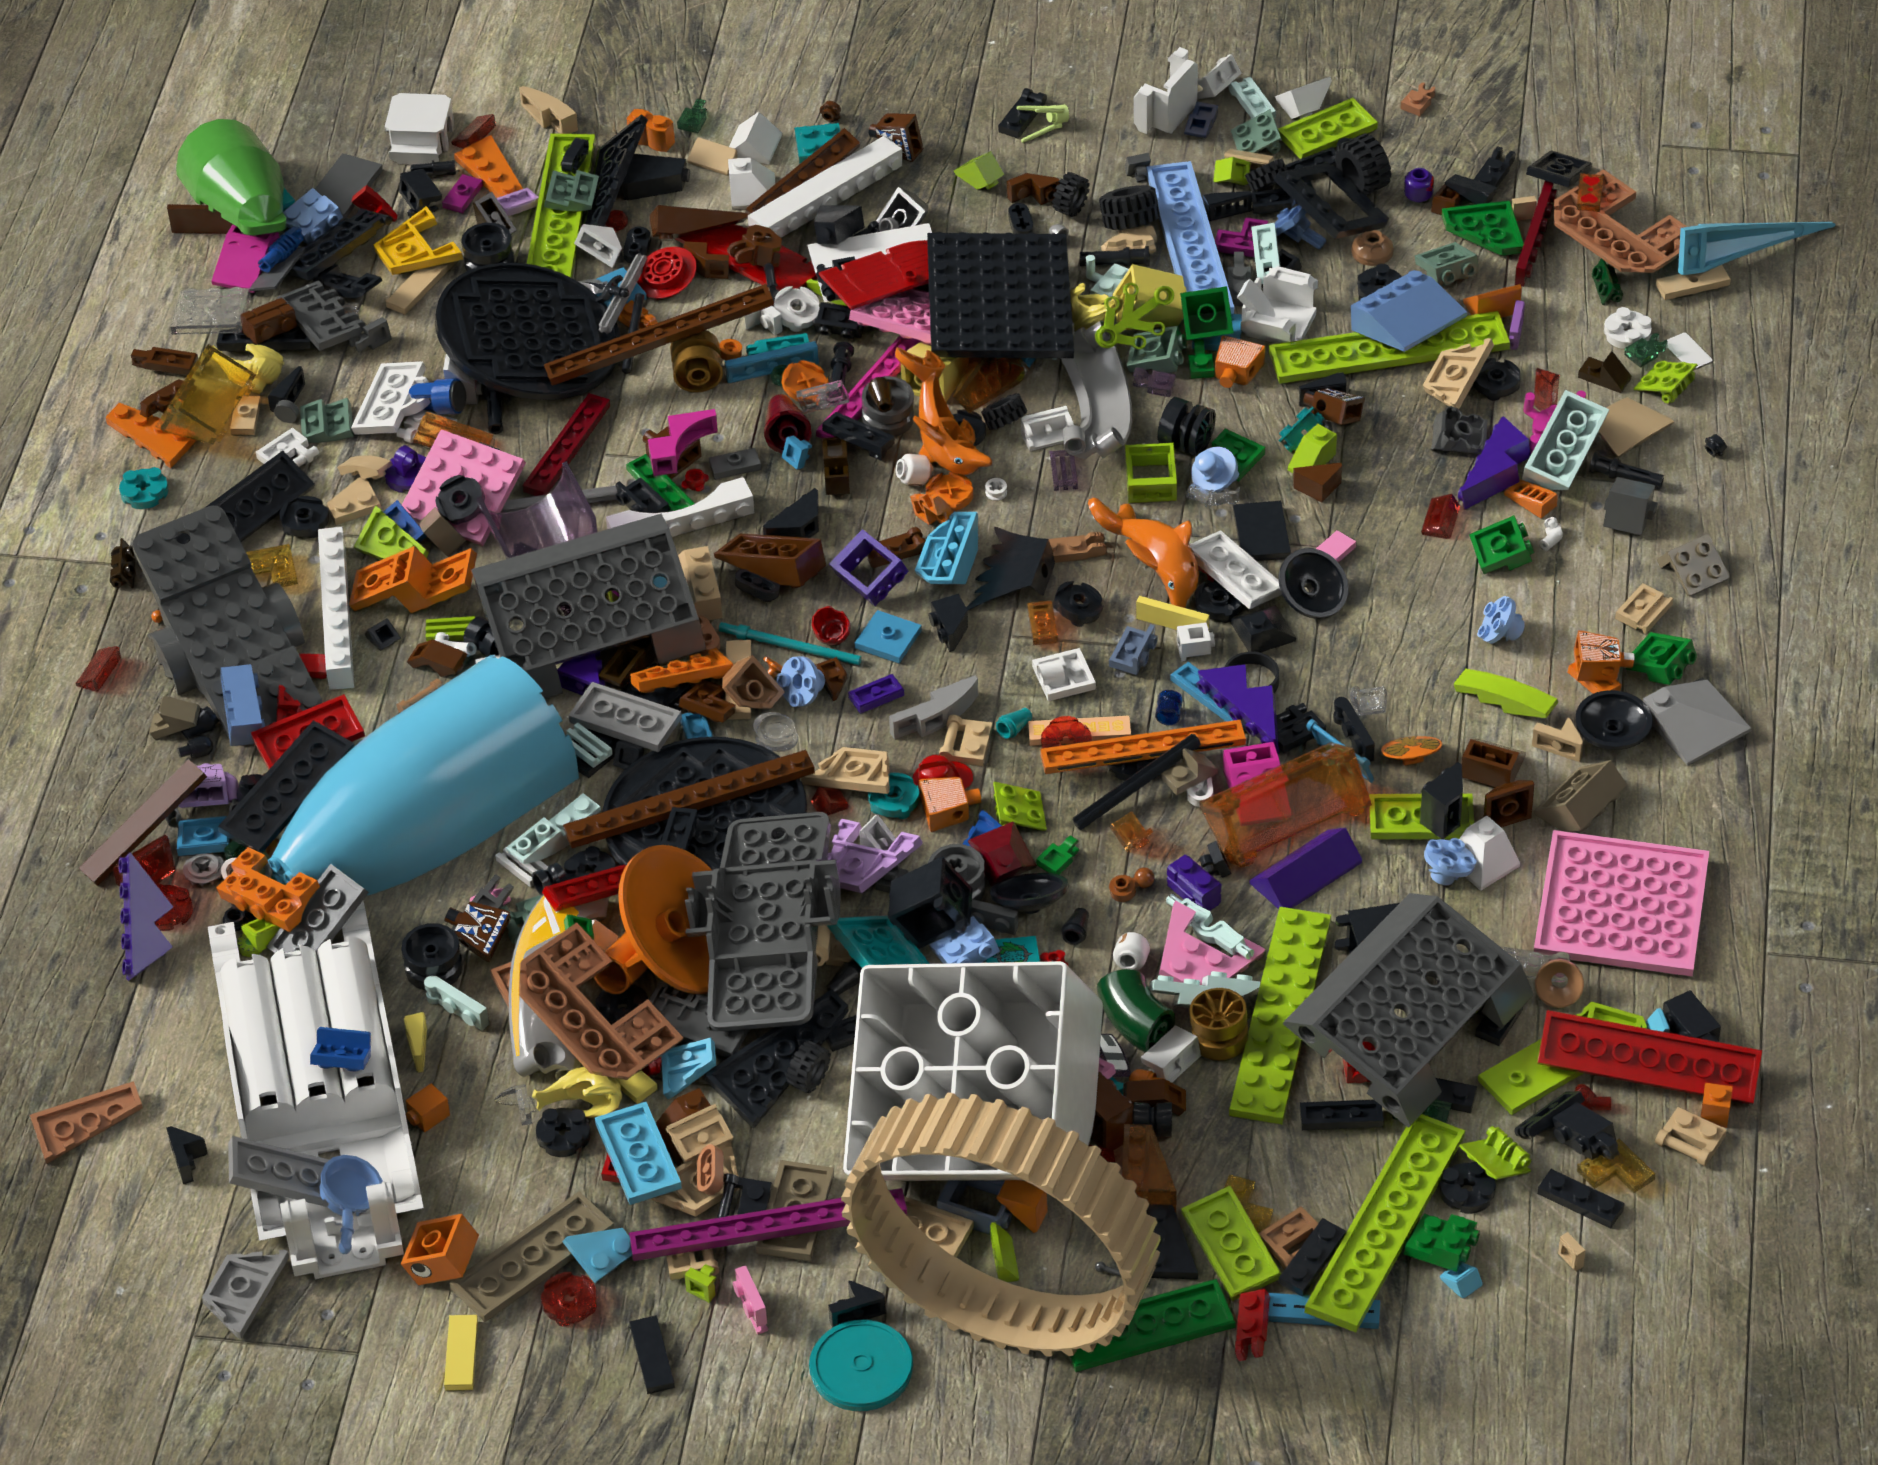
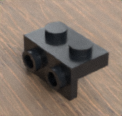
[813,302,864,339]
[615,477,670,513]

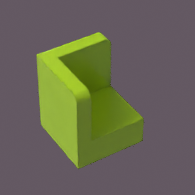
[1213,157,1250,185]

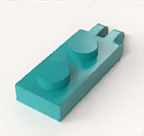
[746,333,809,356]

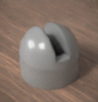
[879,217,899,232]
[1049,224,1069,238]

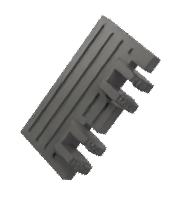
[277,281,366,351]
[649,981,750,1058]

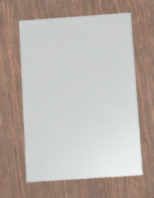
[807,223,932,302]

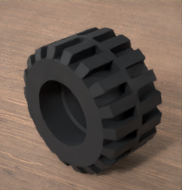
[1335,133,1391,195]
[1099,185,1160,230]

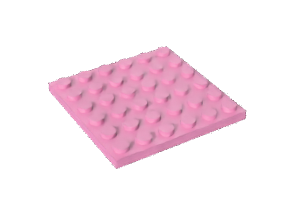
[1533,830,1709,977]

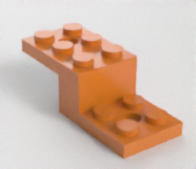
[349,546,477,613]

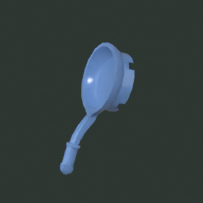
[319,1155,383,1254]

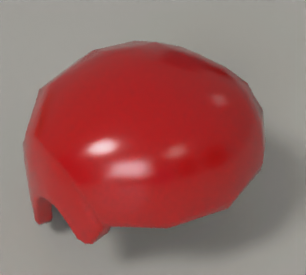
[811,606,851,646]

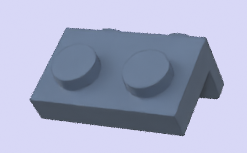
[1109,624,1158,675]

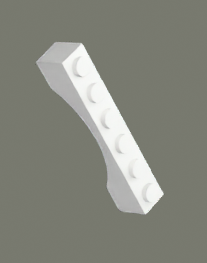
[606,477,754,537]

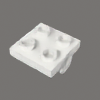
[1032,648,1096,701]

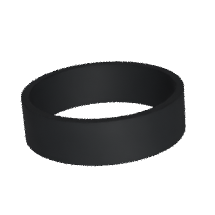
[1225,652,1279,693]

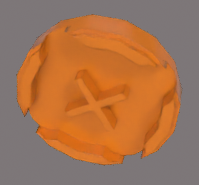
[781,360,829,404]
[926,472,973,512]

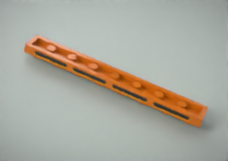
[1040,720,1246,774]

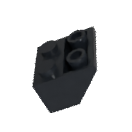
[1420,762,1463,839]

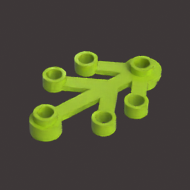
[1095,283,1174,349]

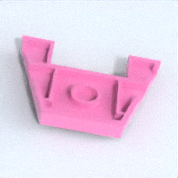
[1159,900,1265,985]

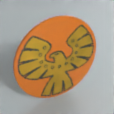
[1381,736,1442,766]

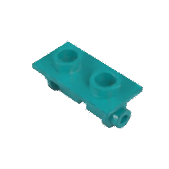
[1278,406,1325,453]

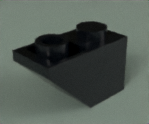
[928,593,968,652]

